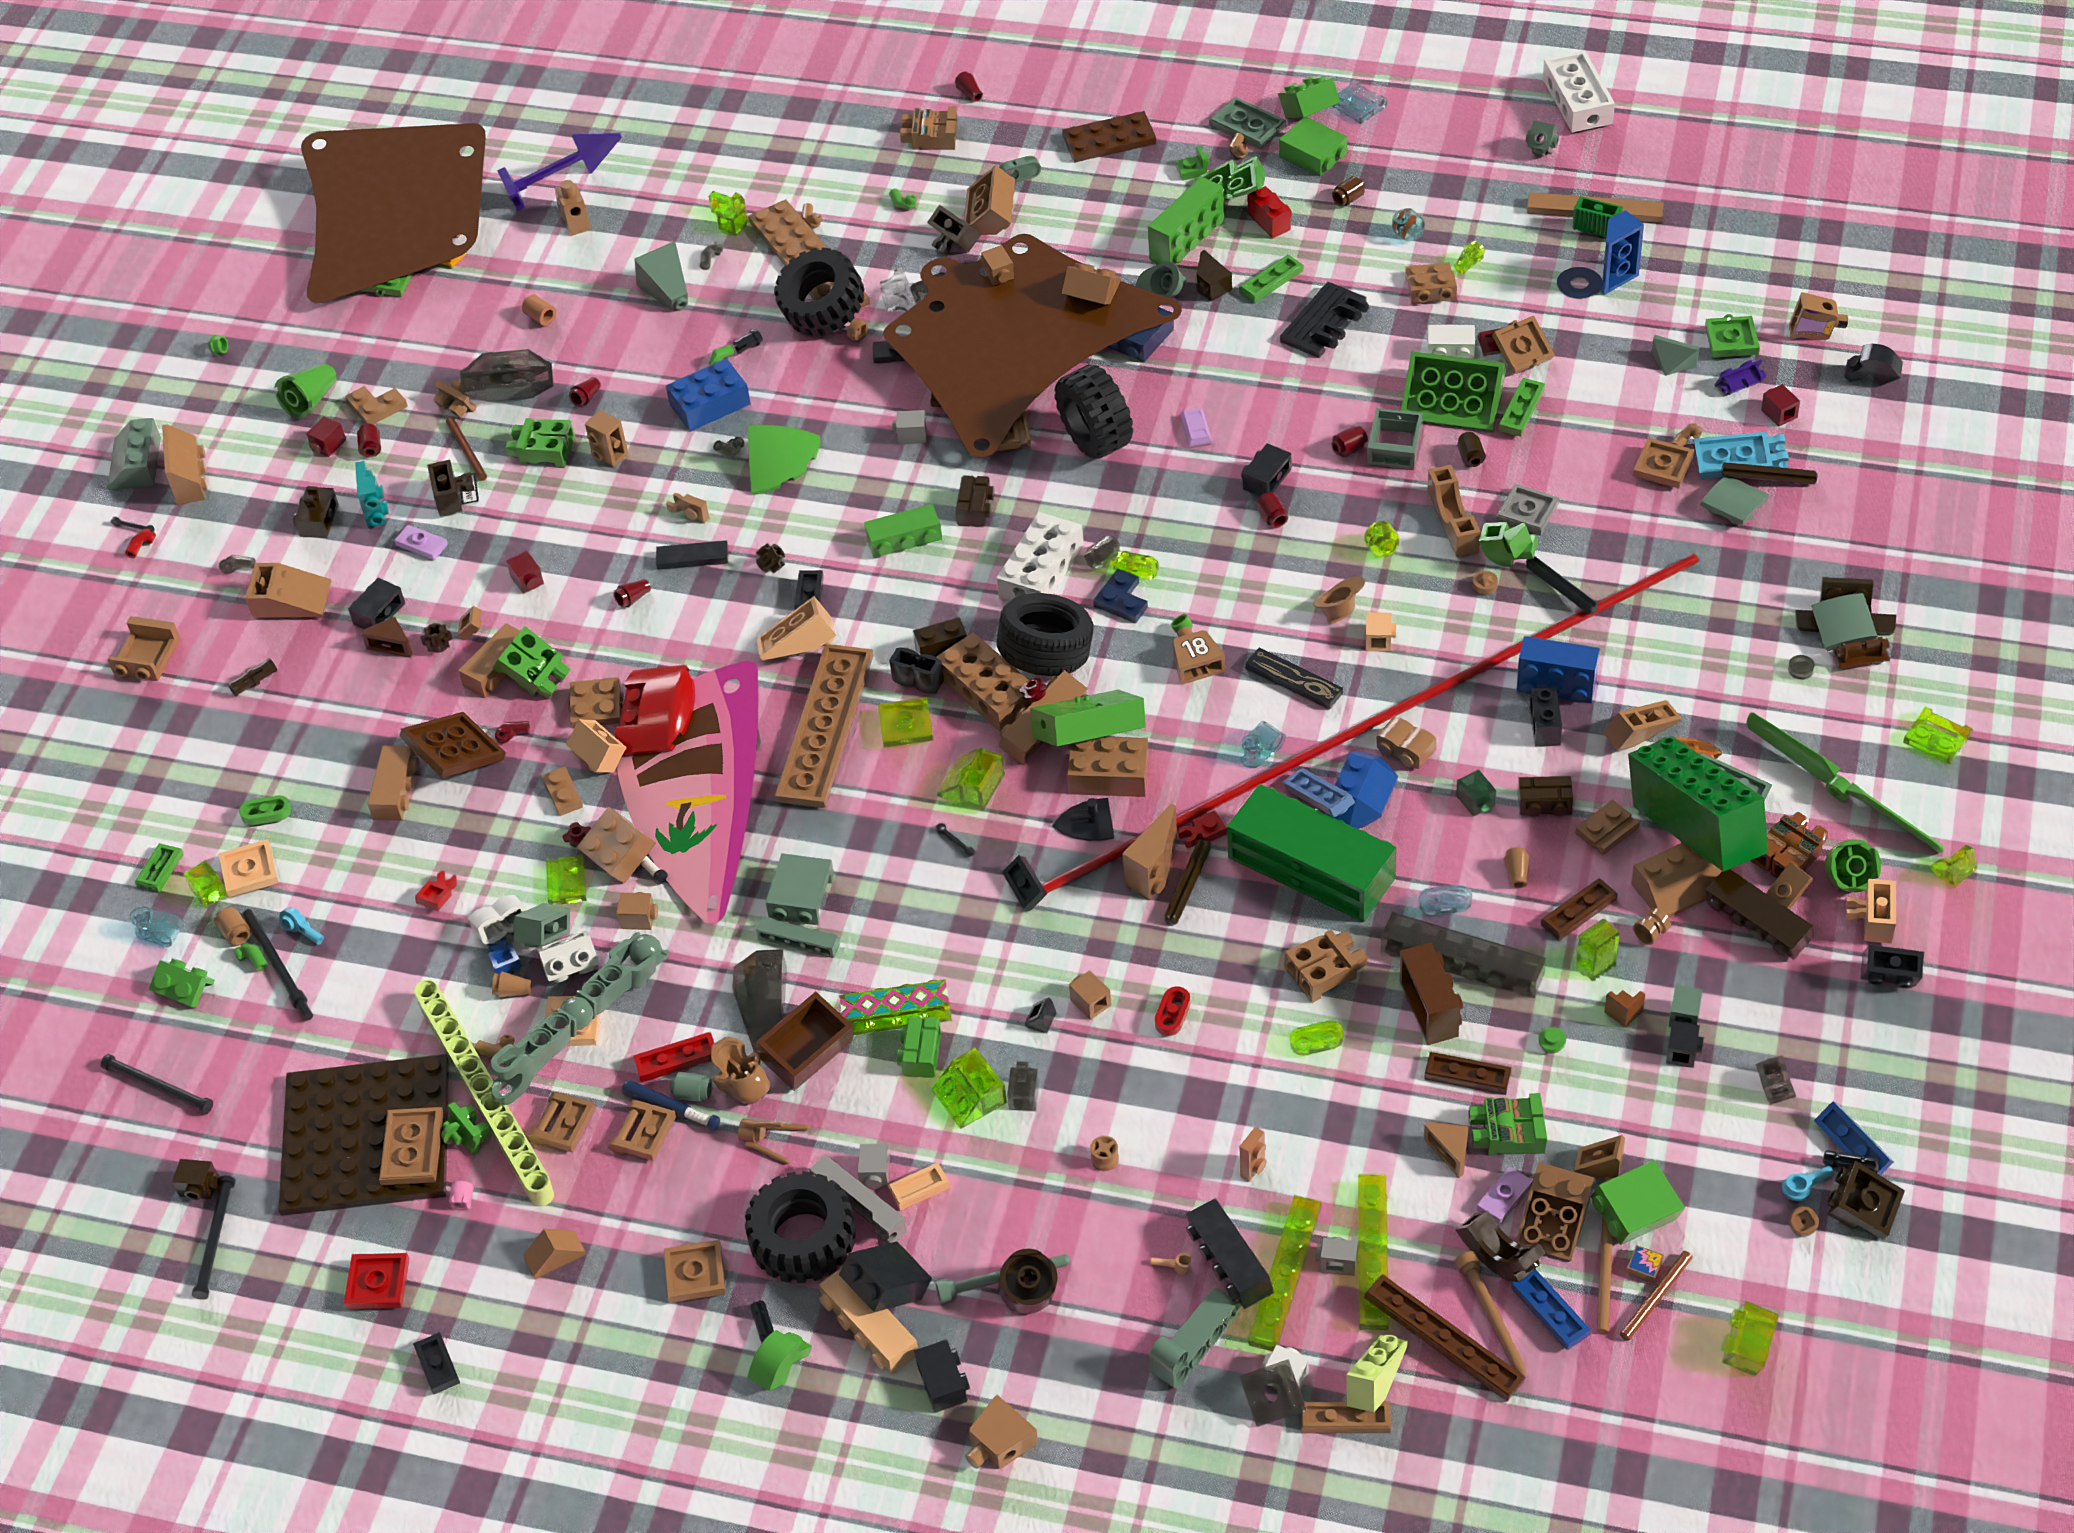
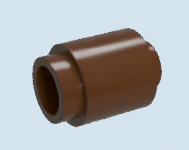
[1332,176,1365,206]

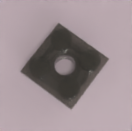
[1239,1359,1307,1427]

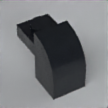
[1844,344,1903,386]

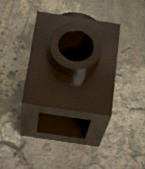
[172,1159,219,1200]

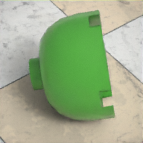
[1825,839,1881,892]

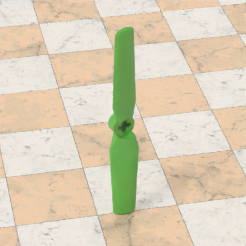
[1746,712,1944,853]

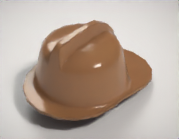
[1313,576,1365,624]

